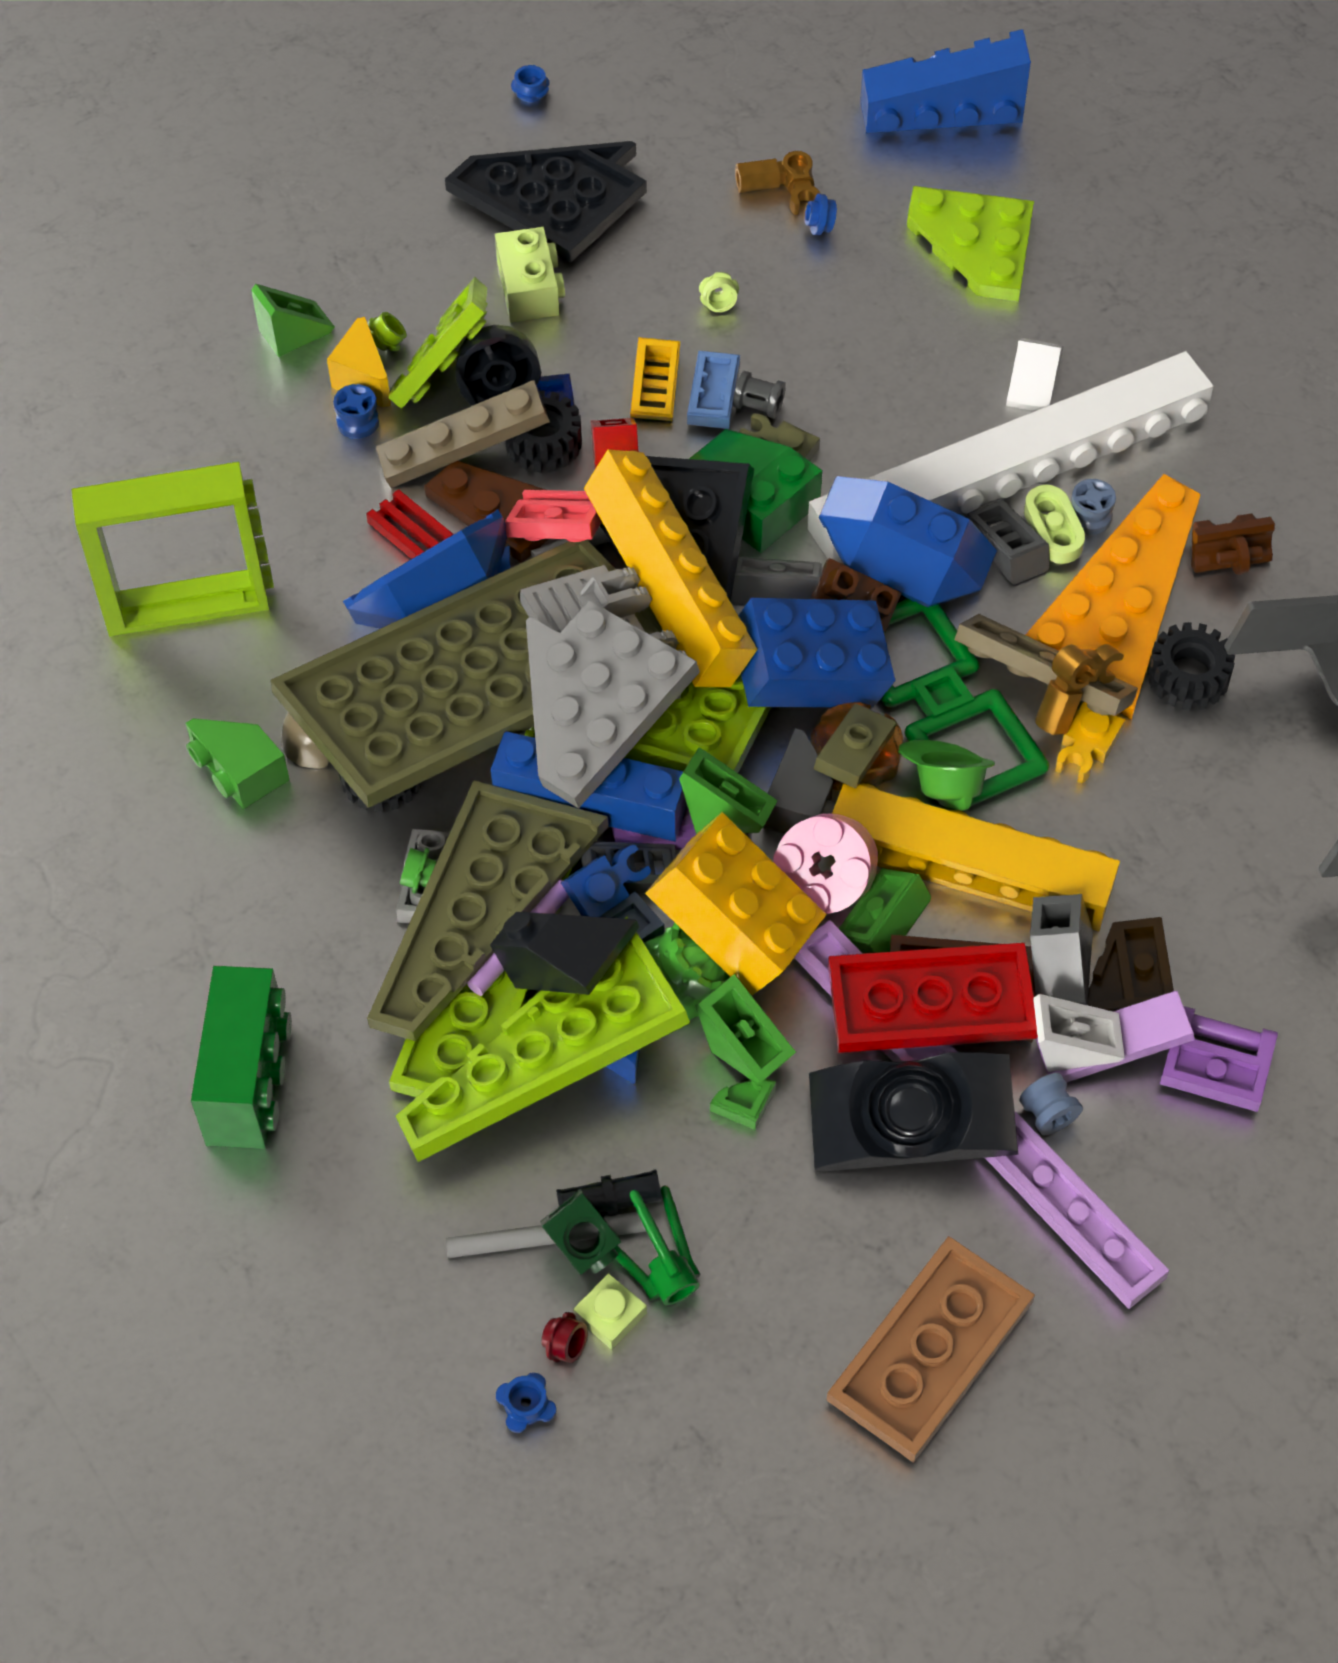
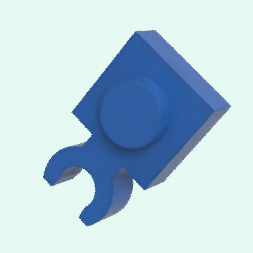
[560,845,652,917]

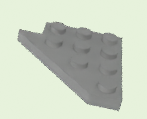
[526,600,700,809]

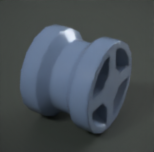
[1071,479,1116,535]
[1019,1073,1083,1135]

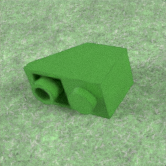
[185,718,290,810]

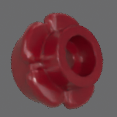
[541,1312,588,1363]

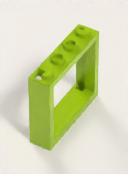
[71,461,274,636]

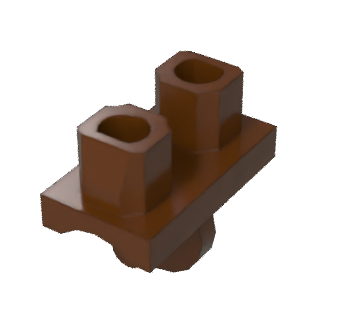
[1191,513,1275,575]
[810,558,901,633]

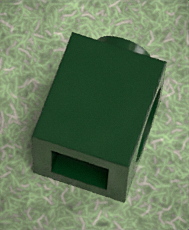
[540,1189,621,1275]

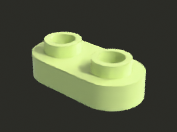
[1024,485,1085,564]

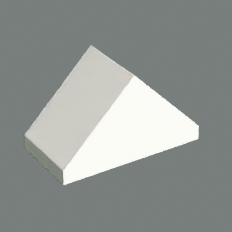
[1006,338,1063,411]
[1033,994,1125,1072]

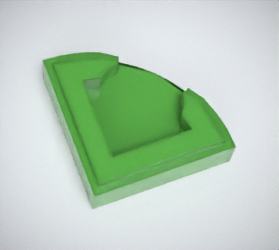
[710,1079,776,1130]

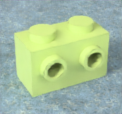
[495,227,565,323]

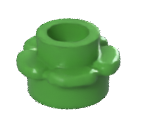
[399,847,437,893]

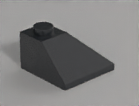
[490,912,640,995]

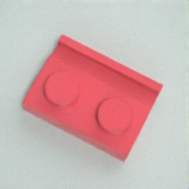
[505,490,602,542]

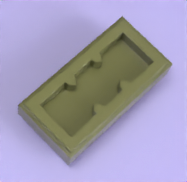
[814,703,897,789]

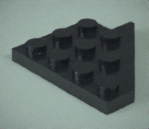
[445,141,647,263]
[600,456,754,601]

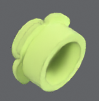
[699,272,739,312]

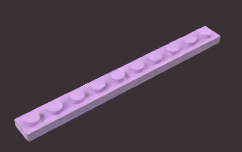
[794,920,1170,1309]

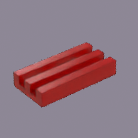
[366,489,454,559]

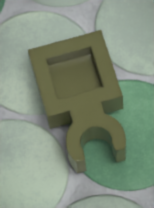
[739,413,820,461]

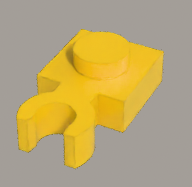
[1055,701,1125,783]

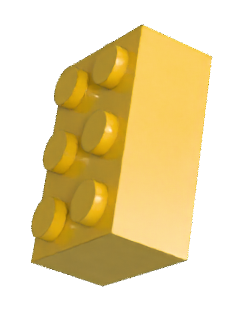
[645,812,827,996]

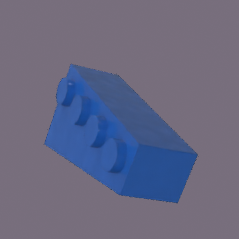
[860,29,1031,133]

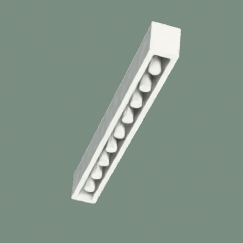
[807,351,1214,563]

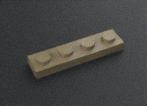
[376,380,550,488]
[954,614,1138,716]

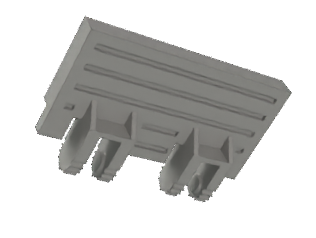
[520,565,687,699]

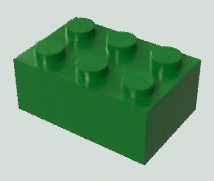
[191,966,292,1149]

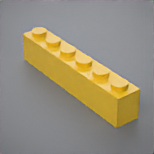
[584,449,758,687]
[832,783,1120,932]

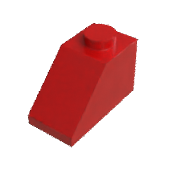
[590,418,639,469]

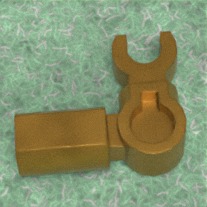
[735,151,820,215]
[1035,644,1124,735]

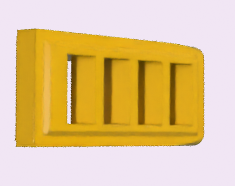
[630,337,680,421]

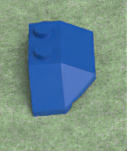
[818,476,997,607]
[343,510,508,629]

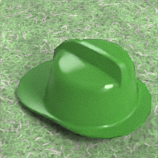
[899,740,995,811]

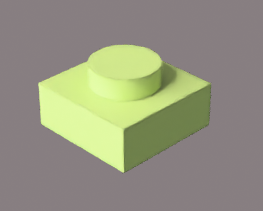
[573,1273,647,1350]

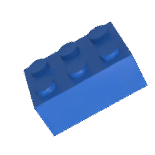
[738,598,896,708]

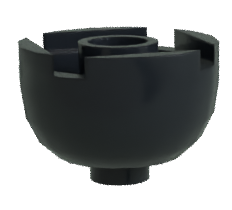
[455,325,542,406]

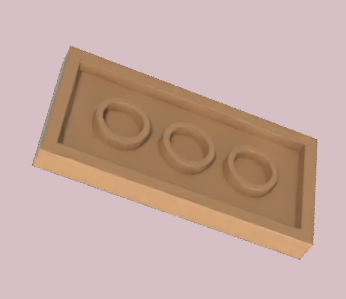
[826,1236,1035,1463]

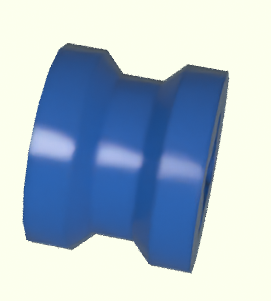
[333,384,379,439]

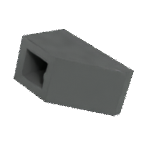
[1030,894,1093,1005]

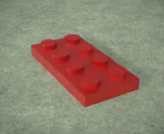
[828,943,1038,1053]

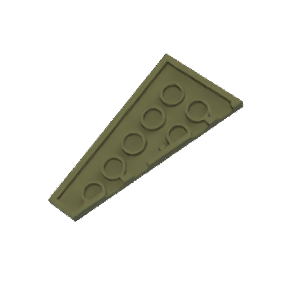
[367,780,608,1041]

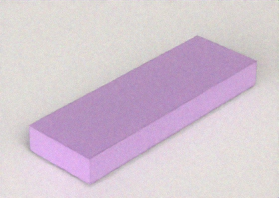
[1035,990,1195,1083]

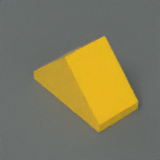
[327,317,391,408]

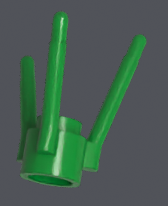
[614,1185,701,1306]

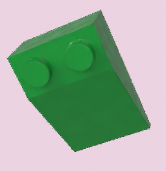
[689,429,823,553]

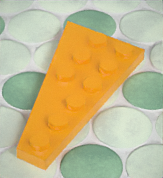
[1025,474,1201,720]

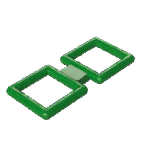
[881,598,1050,807]

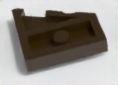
[1088,917,1174,1012]

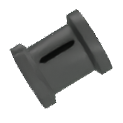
[733,371,786,419]

